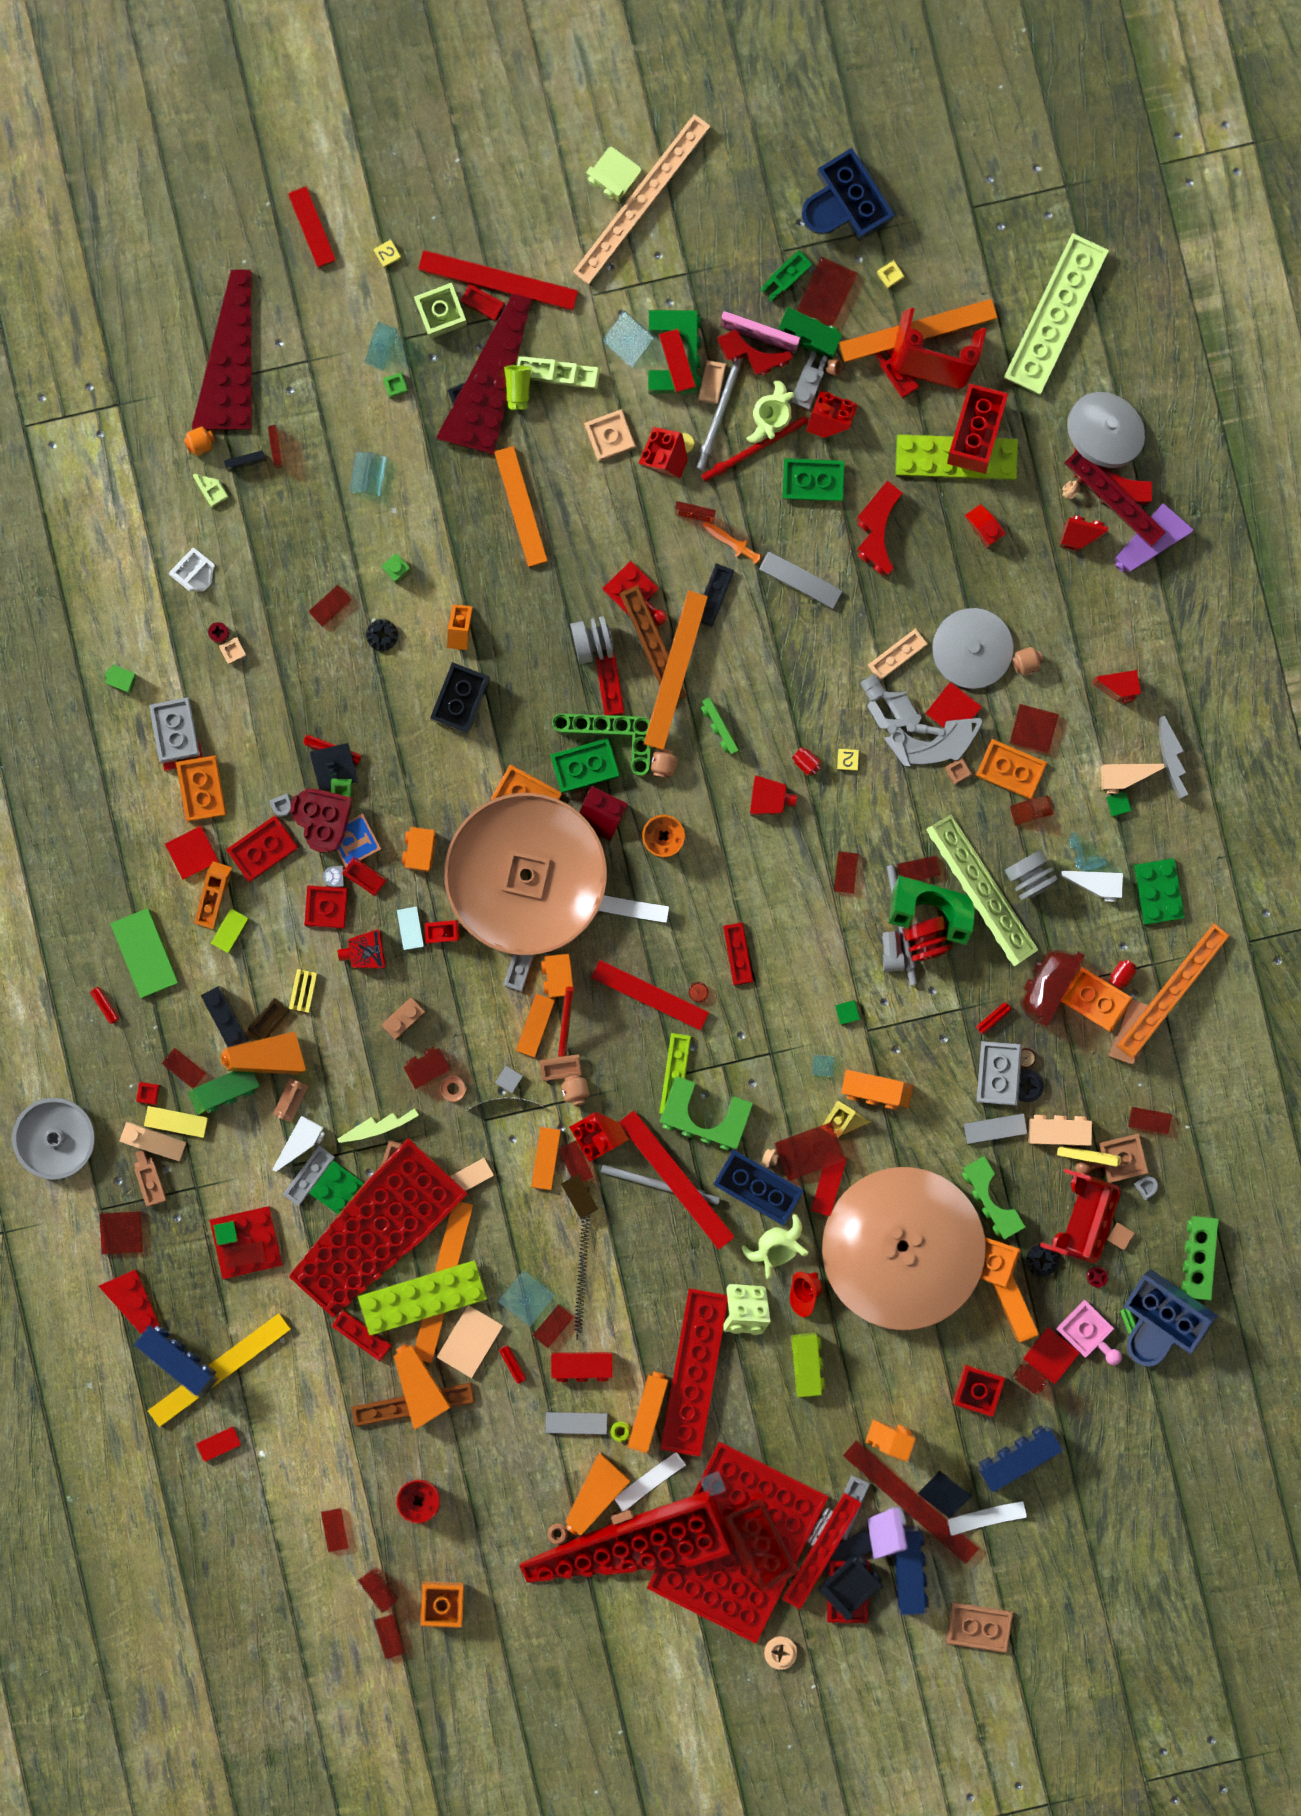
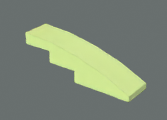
[516,356,600,389]
[337,1108,420,1143]

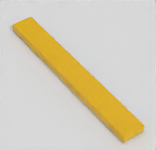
[148,1313,291,1427]

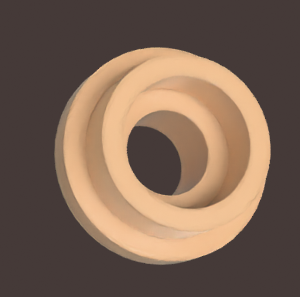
[1062,480,1081,499]
[762,1149,779,1169]

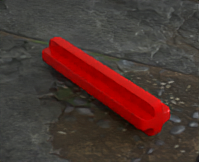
[303,735,361,765]

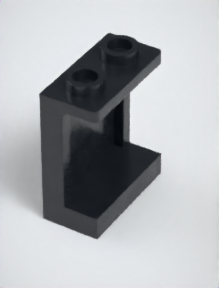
[818,1554,883,1621]

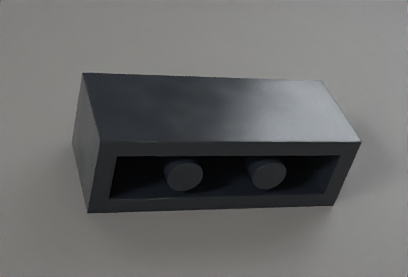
[200,986,249,1047]

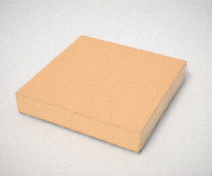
[584,409,636,462]

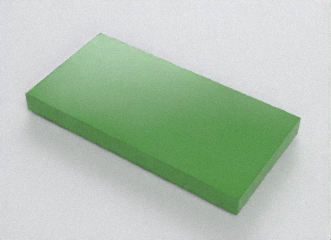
[110,908,178,998]

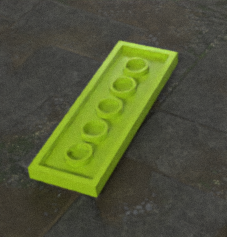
[895,435,1018,480]
[358,1260,487,1336]

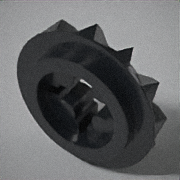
[366,619,398,651]
[1018,1070,1044,1102]
[1026,1244,1059,1276]

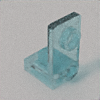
[1068,832,1107,872]

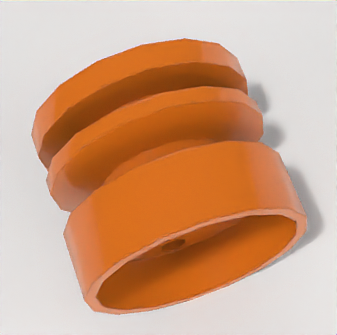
[642,814,685,857]

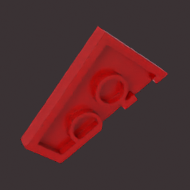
[99,1269,160,1334]

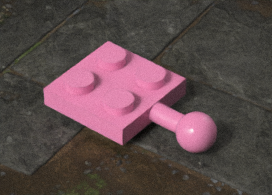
[1056,1300,1122,1366]

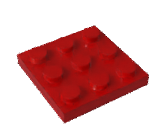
[209,1206,283,1279]

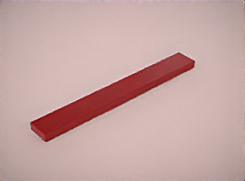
[418,250,578,311]
[619,1110,735,1250]

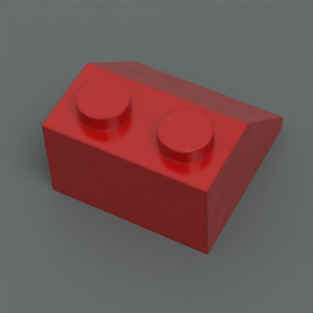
[1092,670,1141,704]

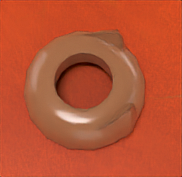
[440,1075,467,1102]

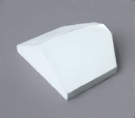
[169,547,214,591]

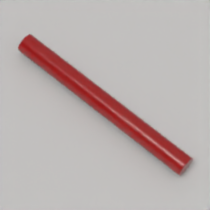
[558,986,574,1057]

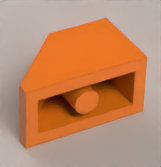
[447,604,472,650]

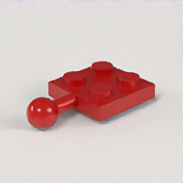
[602,561,667,626]

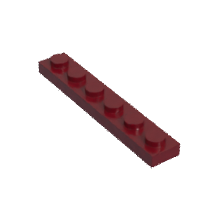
[1064,450,1166,547]

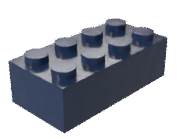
[713,1150,804,1226]
[134,1326,219,1398]
[977,1425,1063,1493]
[894,1526,929,1615]

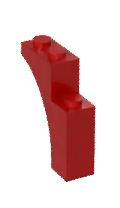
[1074,447,1152,505]
[856,480,903,577]

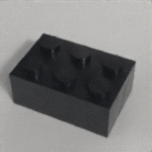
[430,662,491,735]

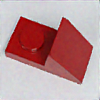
[425,920,460,943]

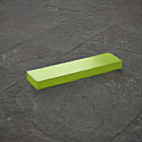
[660,1033,691,1114]

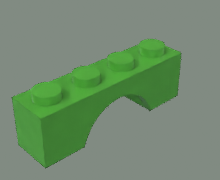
[961,1156,1025,1239]

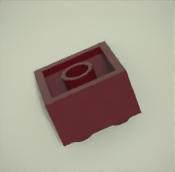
[579,786,628,841]

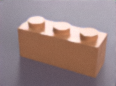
[1108,1000,1148,1065]

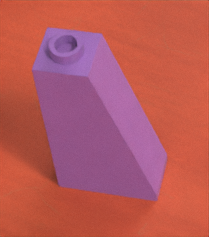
[1113,504,1193,574]

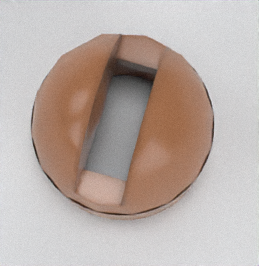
[825,359,842,376]

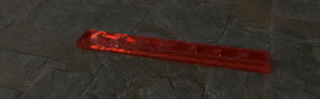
[843,1440,979,1564]

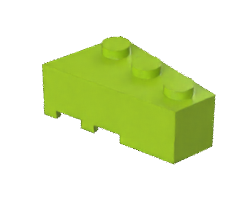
[791,1333,825,1397]

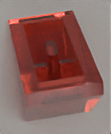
[1009,795,1054,826]

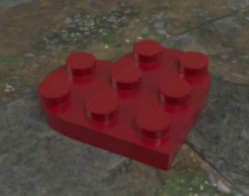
[290,788,354,853]

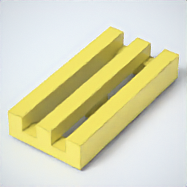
[289,969,317,1013]

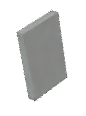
[149,697,200,764]
[977,1041,1023,1105]

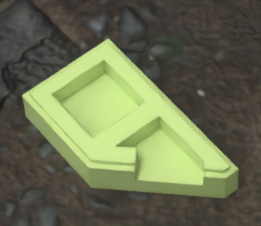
[193,474,229,508]

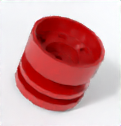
[902,916,953,962]
[396,1480,441,1523]

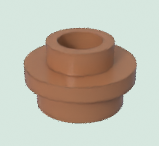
[547,1523,568,1544]

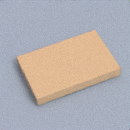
[437,1305,503,1378]

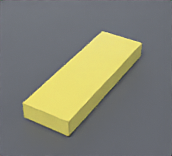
[144,1106,208,1138]
[1057,1146,1121,1166]

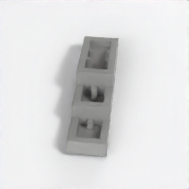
[759,552,842,609]
[1158,715,1188,800]

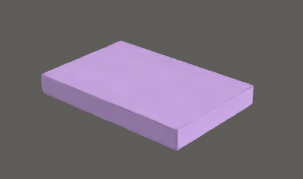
[867,1508,906,1559]

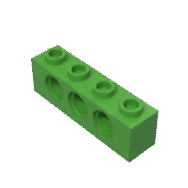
[1181,1216,1218,1300]

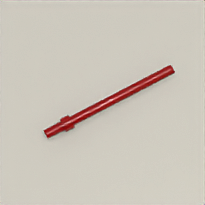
[701,416,809,482]

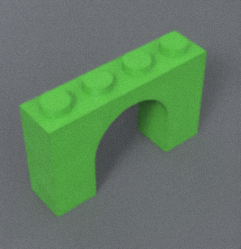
[659,1076,753,1151]

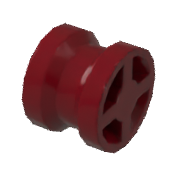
[208,622,230,644]
[1086,1267,1108,1287]

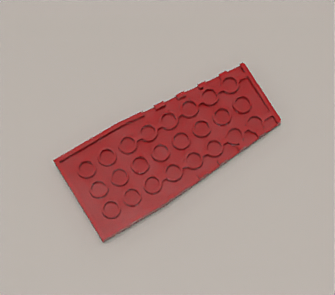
[289,1137,467,1317]

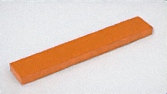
[494,446,548,568]

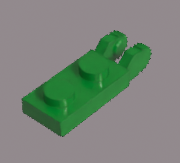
[759,250,813,302]

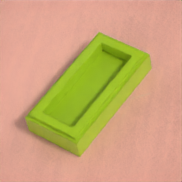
[211,909,249,954]

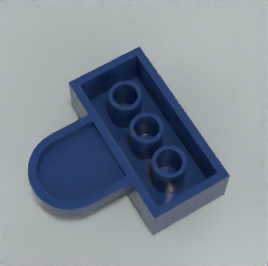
[802,148,895,241]
[1123,1269,1218,1366]

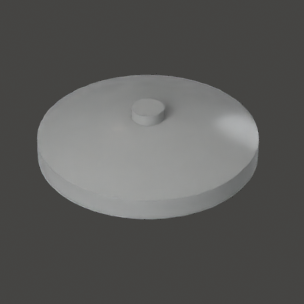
[1067,392,1145,468]
[932,608,1013,689]
[12,1098,95,1179]

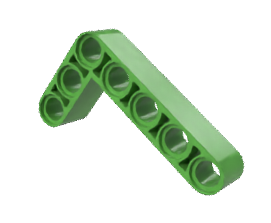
[552,714,650,777]

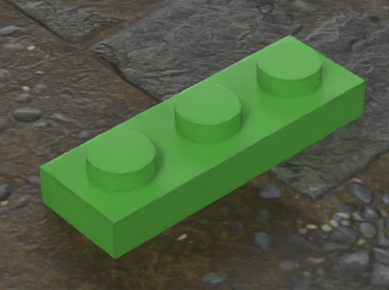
[700,697,738,755]

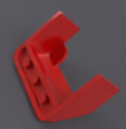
[891,307,987,389]
[1040,1169,1121,1264]

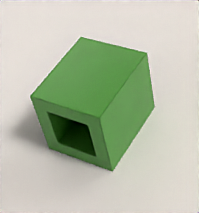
[381,553,411,584]
[104,665,138,694]

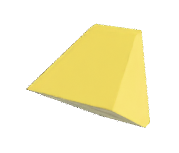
[821,1101,871,1138]

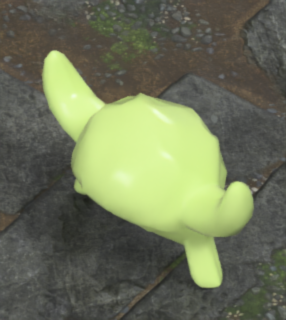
[746,381,794,443]
[742,1214,808,1279]

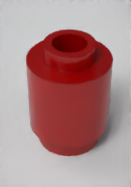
[792,746,821,776]
[1108,959,1137,990]

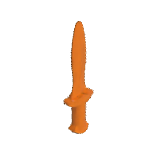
[703,522,762,564]

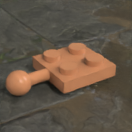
[1076,1134,1148,1183]

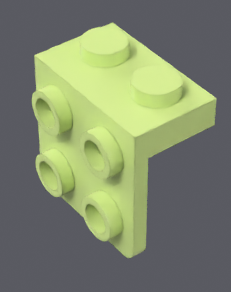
[586,147,641,202]
[723,1284,770,1335]

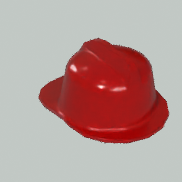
[790,1271,822,1317]

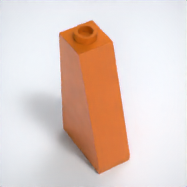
[221,1031,306,1074]
[992,1275,1039,1342]
[394,1343,451,1430]
[627,1371,668,1453]
[565,1452,630,1536]

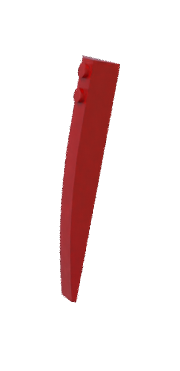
[519,1491,731,1583]

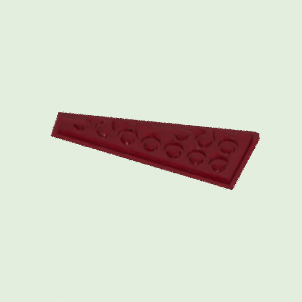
[192,269,252,430]
[436,294,532,455]

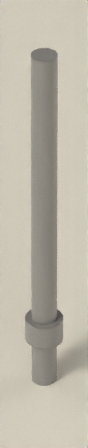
[696,358,744,471]
[886,865,918,985]
[601,1165,720,1205]

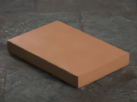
[946,1602,1013,1653]

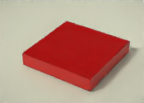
[925,682,982,728]
[165,826,219,880]
[304,885,348,929]
[1022,1327,1080,1384]

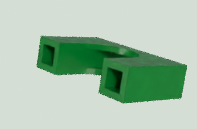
[648,310,701,394]
[889,876,975,945]

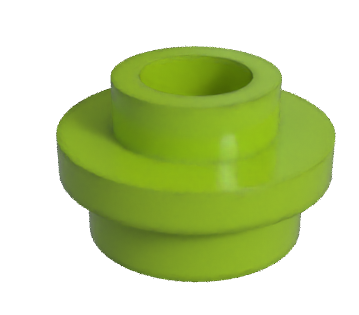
[611,1421,631,1442]

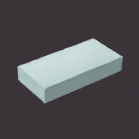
[397,907,424,950]

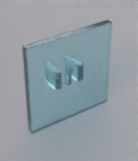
[602,311,655,367]
[498,1270,555,1327]

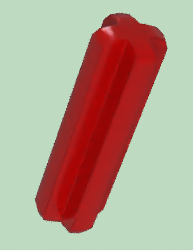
[90,987,119,1024]
[976,1002,1012,1034]
[499,1345,526,1384]

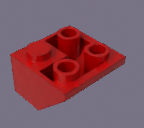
[806,391,858,438]
[638,427,688,479]
[1059,516,1109,551]
[569,1112,629,1162]

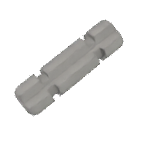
[807,1508,833,1546]

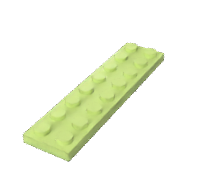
[1003,233,1109,395]
[926,814,1038,966]

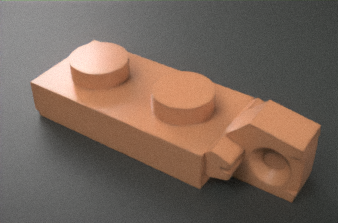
[134,1150,167,1207]

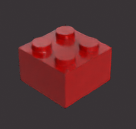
[952,1364,1005,1417]

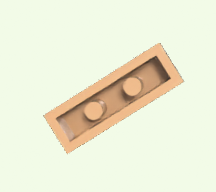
[1028,1115,1092,1145]

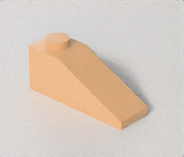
[1101,764,1164,794]
[120,1122,187,1161]

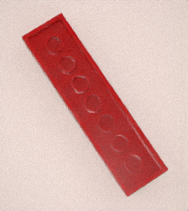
[660,1288,728,1456]

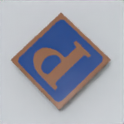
[337,813,381,867]

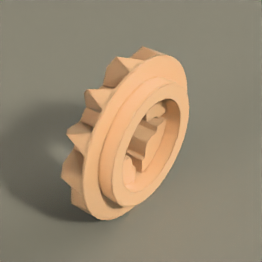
[764,1636,797,1670]

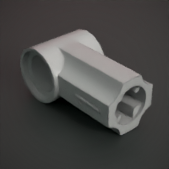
[882,931,905,972]

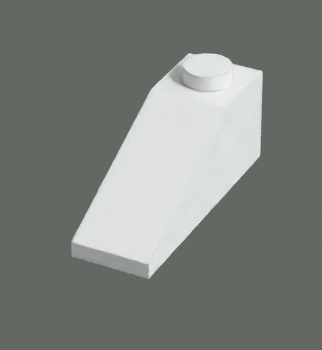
[1060,871,1123,902]
[272,1116,325,1172]

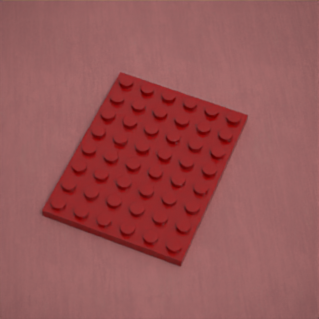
[646,1441,829,1644]

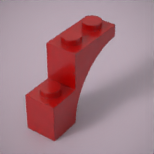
[716,329,793,376]

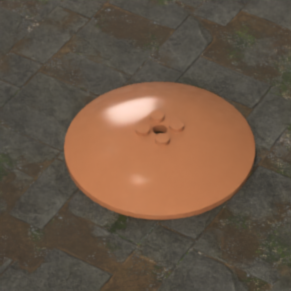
[444,793,607,955]
[822,1167,985,1330]

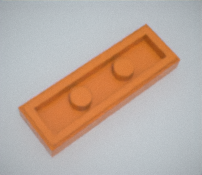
[516,994,555,1057]
[531,1127,561,1190]

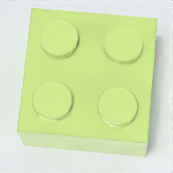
[414,283,467,339]

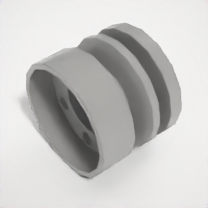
[570,616,614,665]
[1004,850,1058,900]

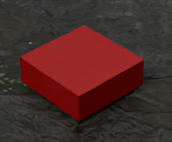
[136,1082,160,1105]

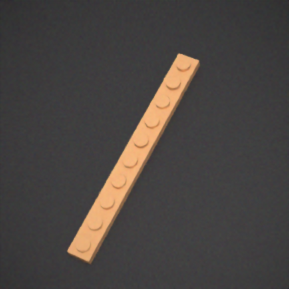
[573,114,710,285]

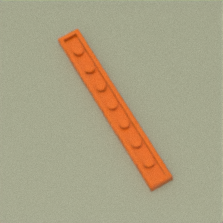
[839,299,997,363]
[643,590,708,750]
[1116,923,1230,1059]
[415,1202,474,1363]

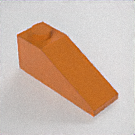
[194,861,232,929]

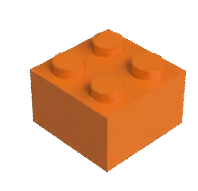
[402,827,437,873]
[541,954,574,998]
[420,1581,464,1627]

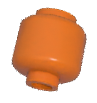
[184,427,215,456]

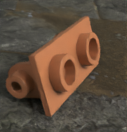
[273,1078,308,1123]

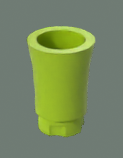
[504,365,532,410]

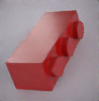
[551,1352,613,1382]

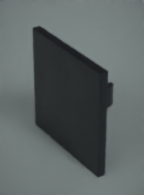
[309,743,359,790]
[918,1470,971,1519]

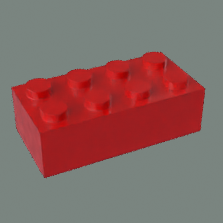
[947,383,1008,474]

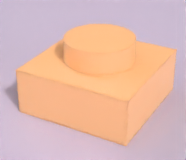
[219,637,247,665]

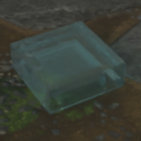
[812,1055,834,1076]
[700,1471,726,1496]

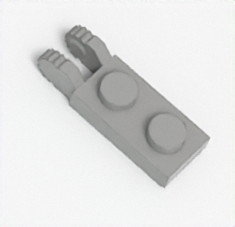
[790,351,828,410]

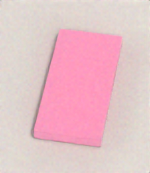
[721,311,800,353]

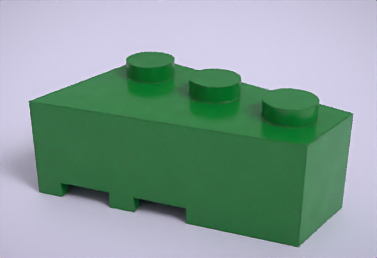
[778,306,842,359]
[188,1071,260,1115]

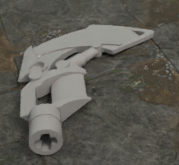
[860,674,982,766]

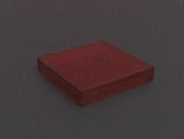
[675,501,716,524]
[1009,704,1059,754]
[99,1211,143,1254]

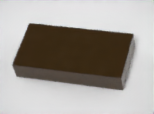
[248,998,290,1039]
[561,1174,598,1219]

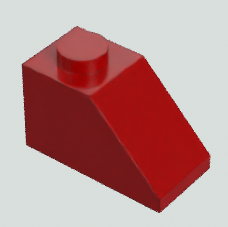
[964,504,1006,548]

